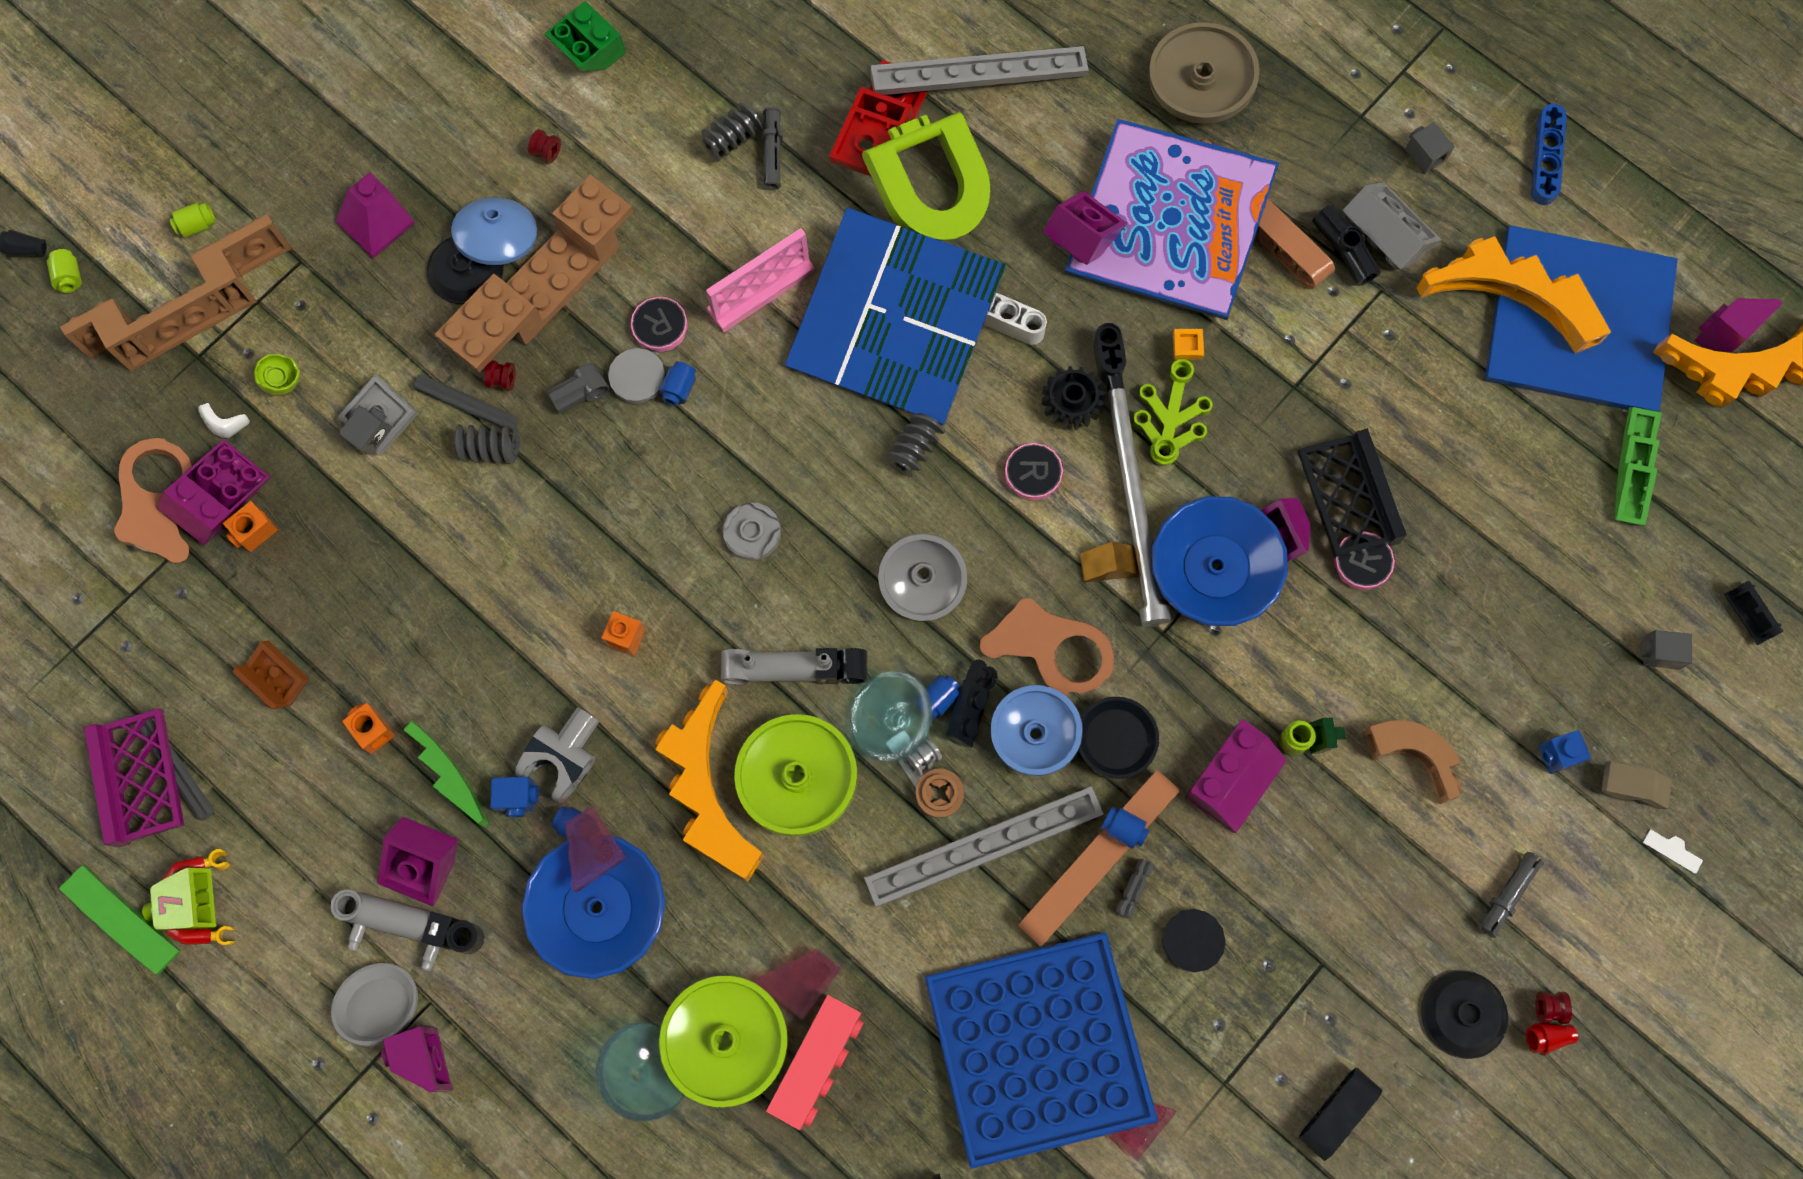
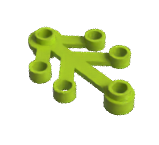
[1132,359,1213,465]

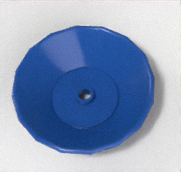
[1152,496,1288,626]
[521,834,666,979]

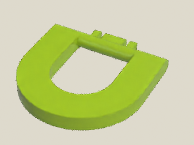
[862,112,990,243]

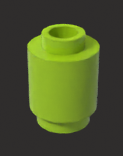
[170,202,216,238]
[47,249,82,293]
[1279,720,1316,756]

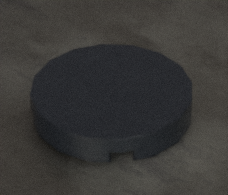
[1162,909,1226,973]

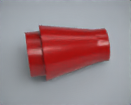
[1525,1023,1578,1055]

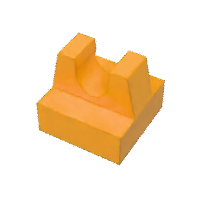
[1173,329,1204,360]

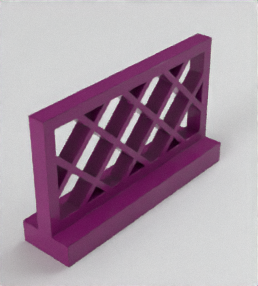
[84,708,185,848]

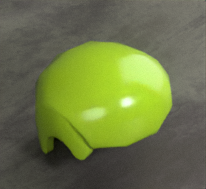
[254,353,300,396]

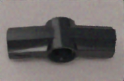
[1312,204,1381,286]

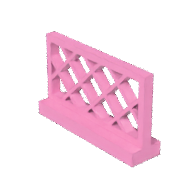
[706,228,815,333]

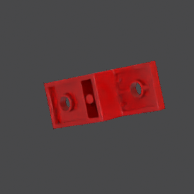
[829,60,928,176]

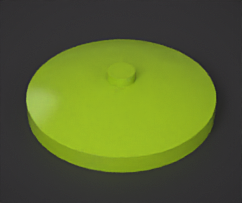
[734,714,857,837]
[659,976,788,1107]

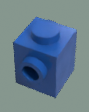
[1538,730,1592,774]
[491,777,539,818]

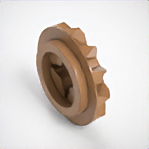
[916,769,964,818]

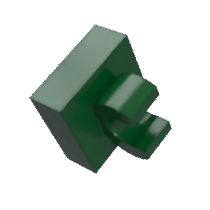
[1309,717,1346,754]

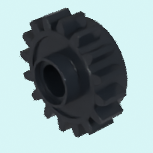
[1041,366,1105,430]

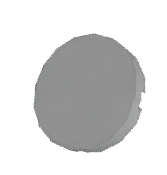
[608,348,666,405]
[723,503,781,560]

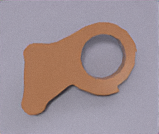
[114,438,192,564]
[980,598,1114,697]

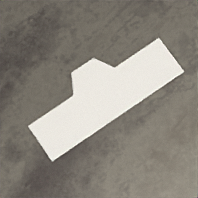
[1643,829,1703,874]

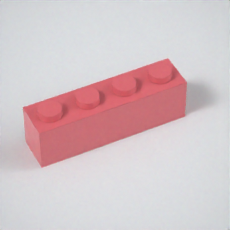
[766,995,864,1130]

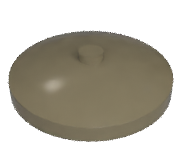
[1149,22,1260,124]

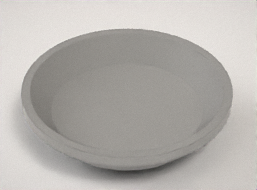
[331,963,418,1047]

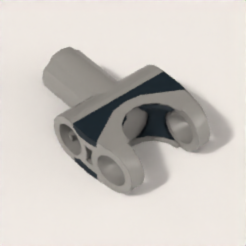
[515,707,599,803]

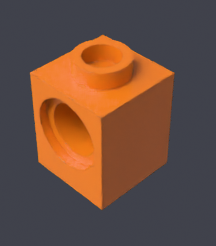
[223,501,278,552]
[601,611,646,657]
[342,702,396,754]

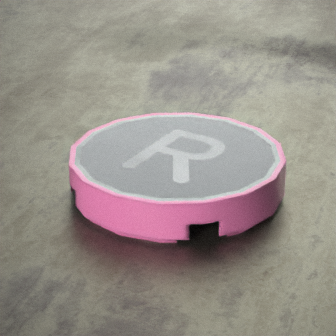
[631,297,688,352]
[1005,443,1063,501]
[1333,532,1395,591]

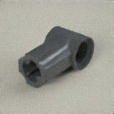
[547,363,609,414]

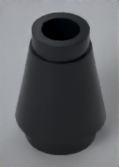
[0,229,47,257]

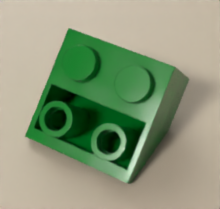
[544,1,626,71]

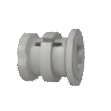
[901,737,942,778]

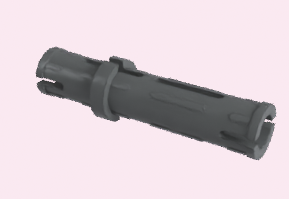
[761,107,783,190]
[1477,852,1544,938]

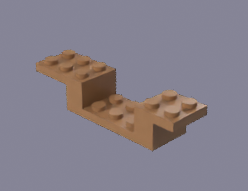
[434,174,634,373]
[60,214,292,371]

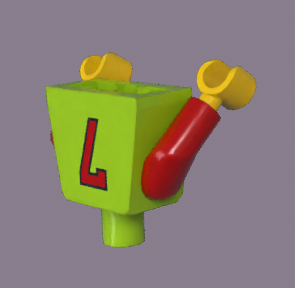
[142,849,236,945]

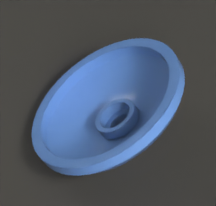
[451,197,537,265]
[991,685,1082,776]

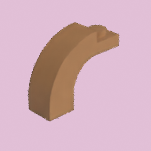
[1363,720,1461,804]

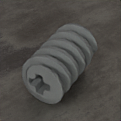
[702,103,763,162]
[886,413,945,477]
[455,424,520,464]

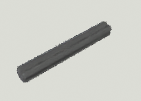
[414,375,519,432]
[140,720,214,821]

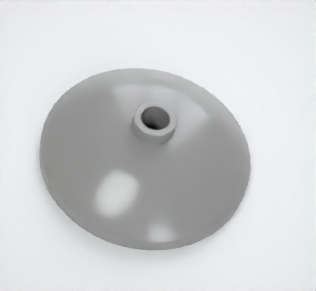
[878,533,968,621]

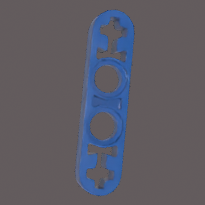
[1531,104,1567,205]

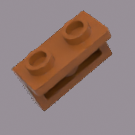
[233,640,309,709]

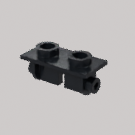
[1724,581,1784,645]

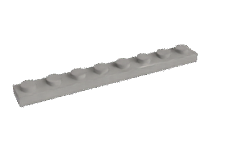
[870,46,1089,95]
[864,786,1104,908]

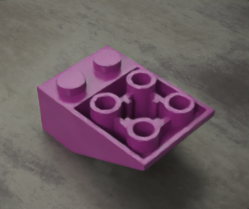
[157,439,270,546]

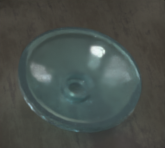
[850,671,932,762]
[596,1023,684,1122]

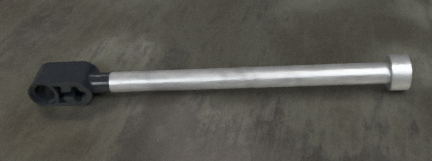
[1093,323,1171,627]

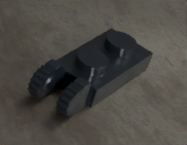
[946,659,998,748]

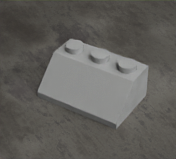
[1343,182,1442,270]

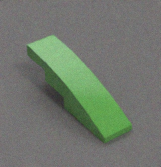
[1614,407,1662,526]
[404,720,489,828]
[59,865,181,975]

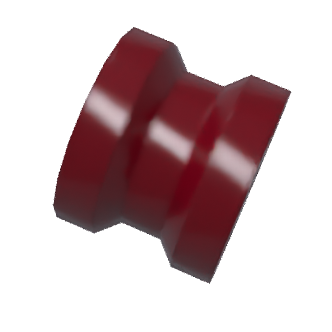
[528,129,561,163]
[484,360,515,391]
[1535,991,1572,1024]

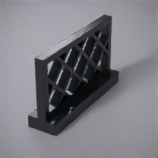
[1297,428,1407,558]

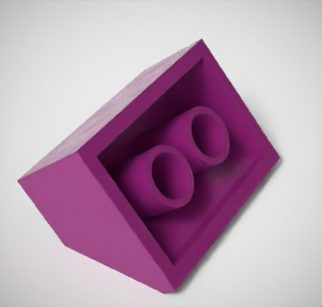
[1185,719,1287,833]

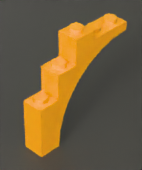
[1416,236,1611,354]
[1653,324,1803,408]
[655,679,764,882]

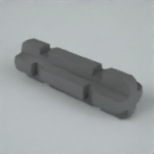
[1116,859,1153,919]

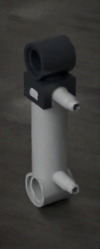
[721,648,867,685]
[330,889,485,971]

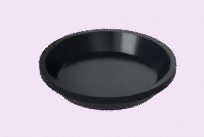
[427,237,504,305]
[1078,697,1159,779]
[1421,971,1508,1059]

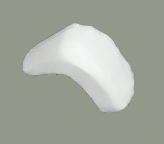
[198,403,250,439]

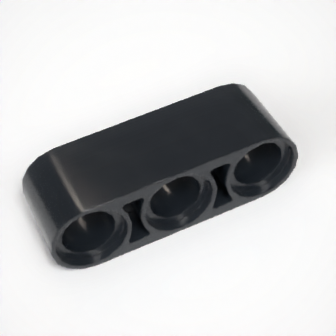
[1299,1067,1383,1161]

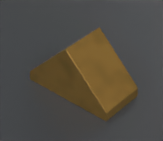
[1080,541,1139,583]

